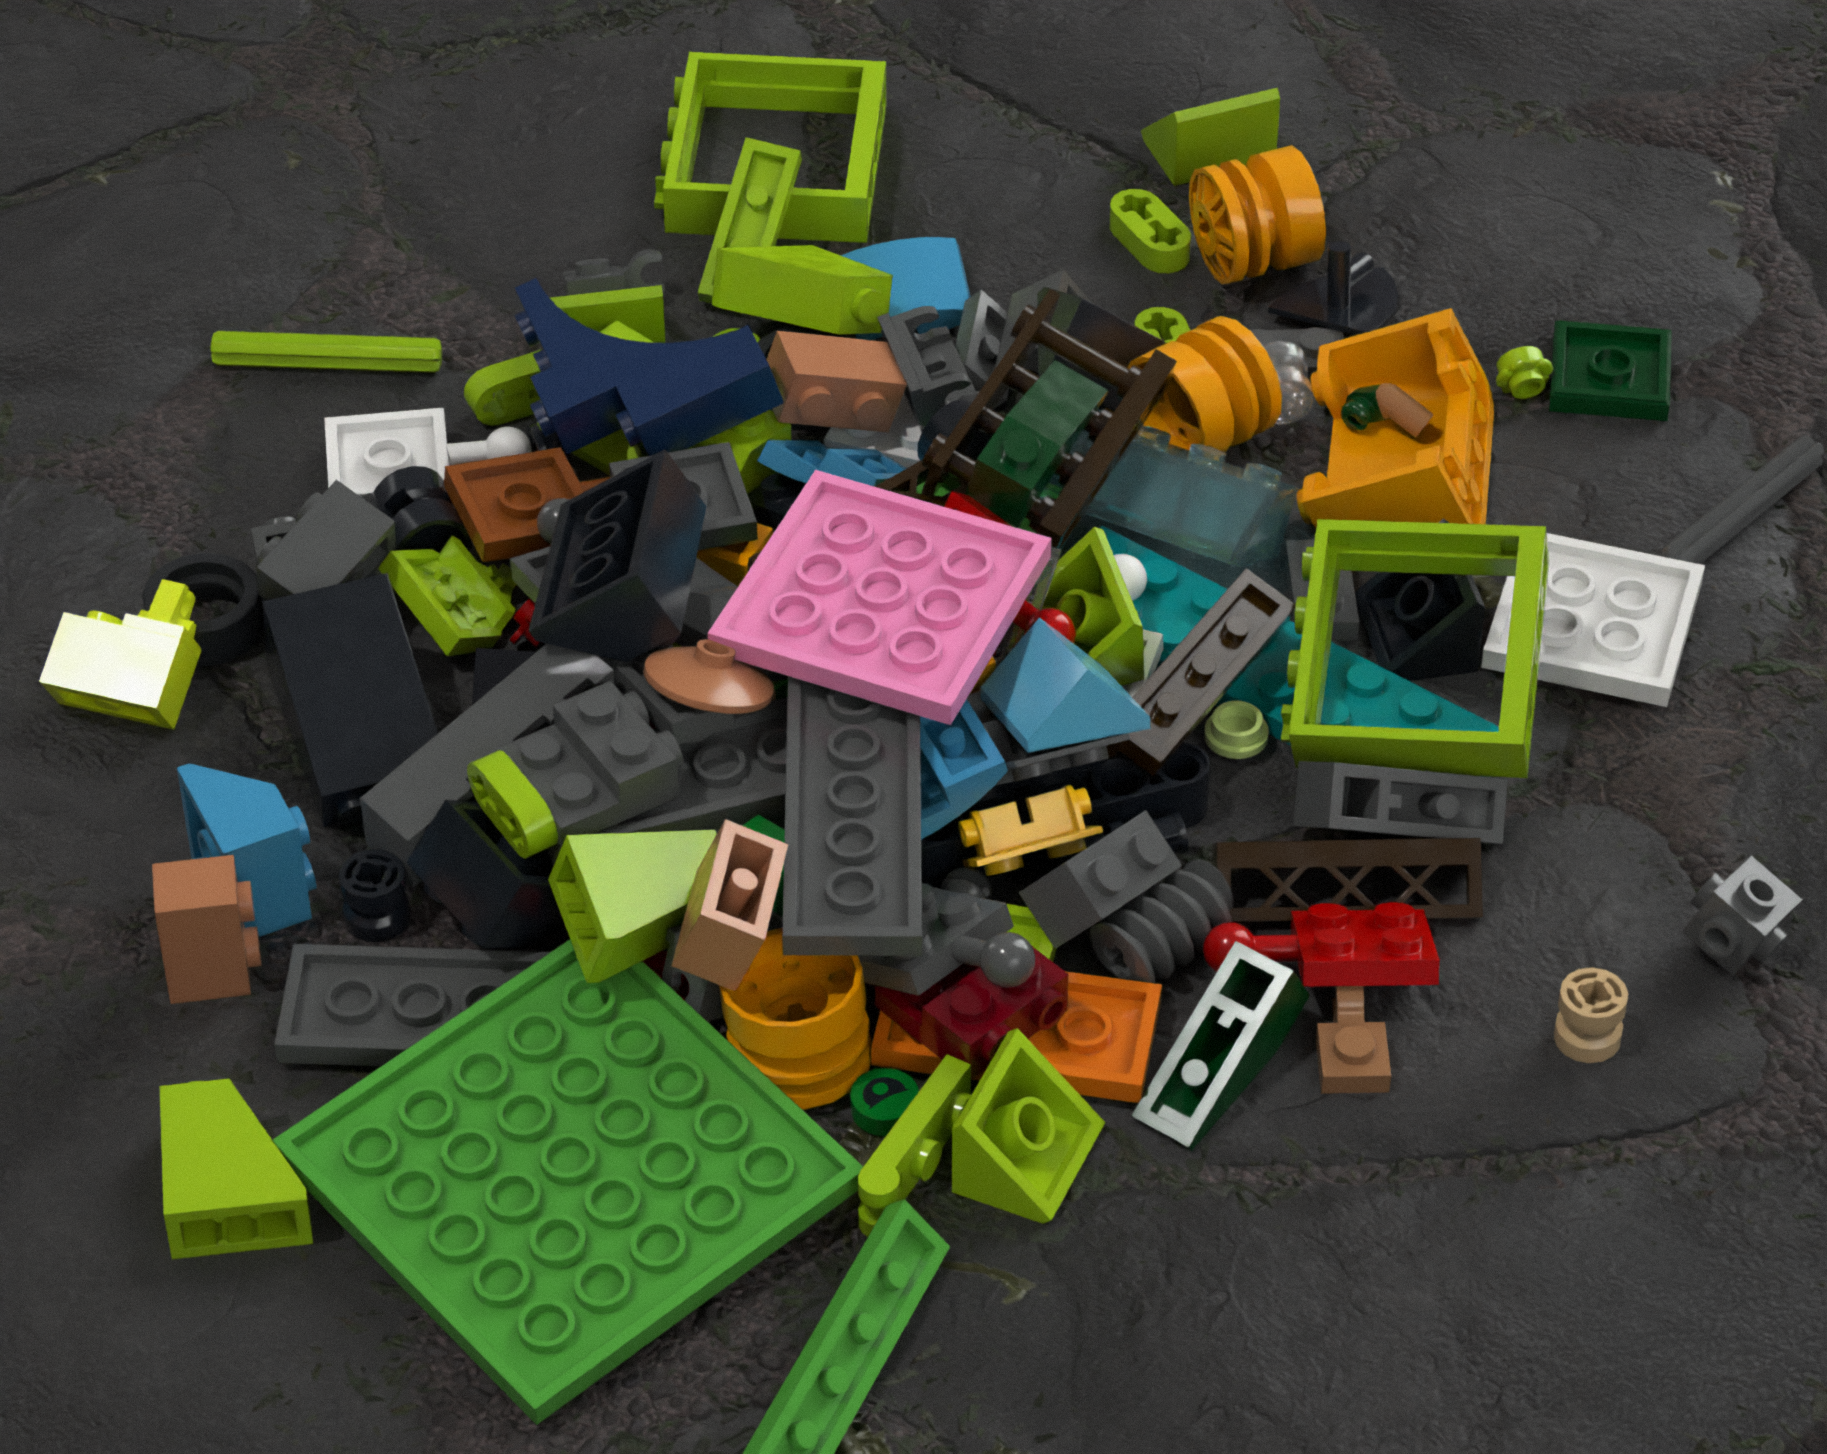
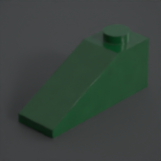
[965,360,1108,528]
[1131,941,1310,1151]

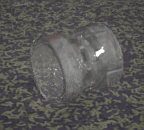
[1263,341,1314,425]

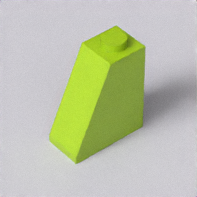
[712,245,893,335]
[548,829,717,983]
[159,1079,313,1259]

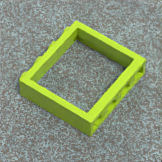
[654,52,887,243]
[1281,519,1550,778]

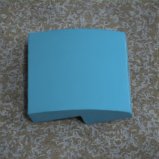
[840,237,971,340]
[758,440,907,487]
[920,699,1008,840]

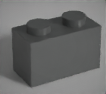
[256,479,396,600]
[1019,810,1182,949]

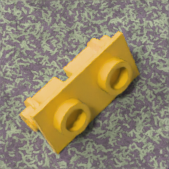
[958,785,1103,876]

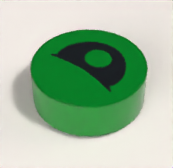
[850,1068,919,1136]

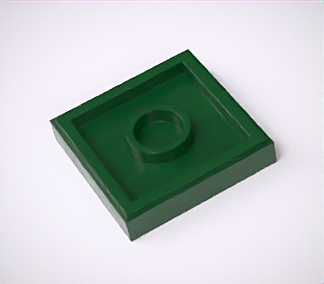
[1549,320,1672,421]

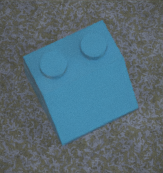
[177,763,316,937]

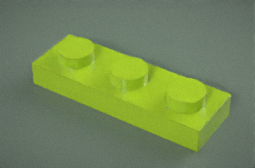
[697,137,802,304]

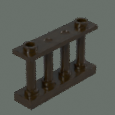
[921,289,1177,567]

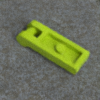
[858,1054,971,1237]

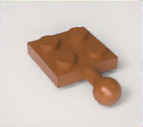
[444,447,610,562]

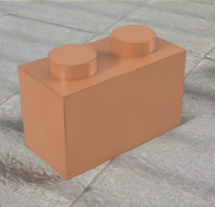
[767,331,907,433]
[671,819,788,991]
[152,855,262,1004]

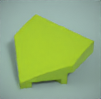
[378,536,517,656]

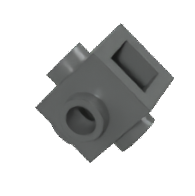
[1682,855,1803,976]

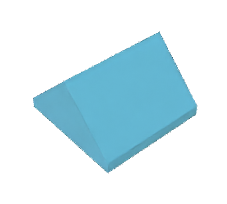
[980,617,1151,753]

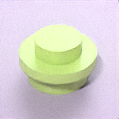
[1204,701,1269,759]

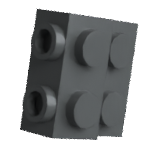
[496,681,683,847]

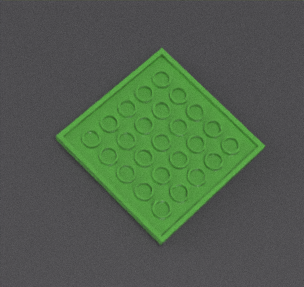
[273,940,863,1425]

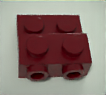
[875,946,1069,1080]

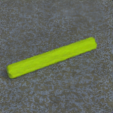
[210,331,443,373]

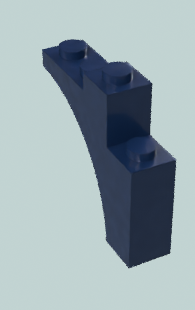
[514,278,784,456]

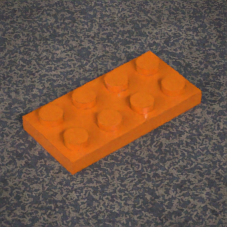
[871,971,1162,1103]

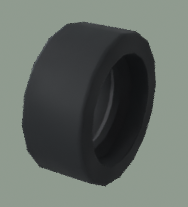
[142,552,264,667]

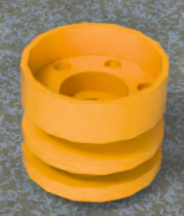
[1189,145,1326,285]
[1127,316,1282,472]
[719,927,872,1110]

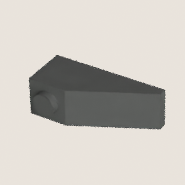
[1293,761,1508,844]

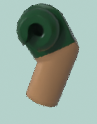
[1341,383,1434,438]

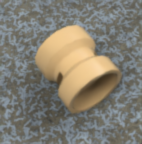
[1554,967,1628,1063]

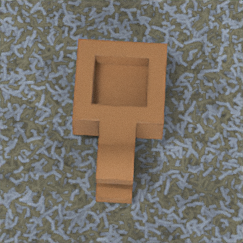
[1316,986,1391,1094]

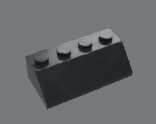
[529,449,707,662]

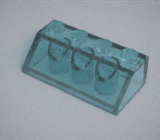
[1039,409,1298,567]

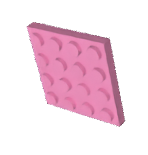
[708,470,1052,725]

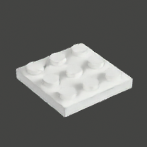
[1481,533,1705,707]

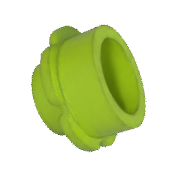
[1496,346,1553,399]

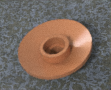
[643,639,774,714]

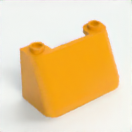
[1297,308,1494,528]

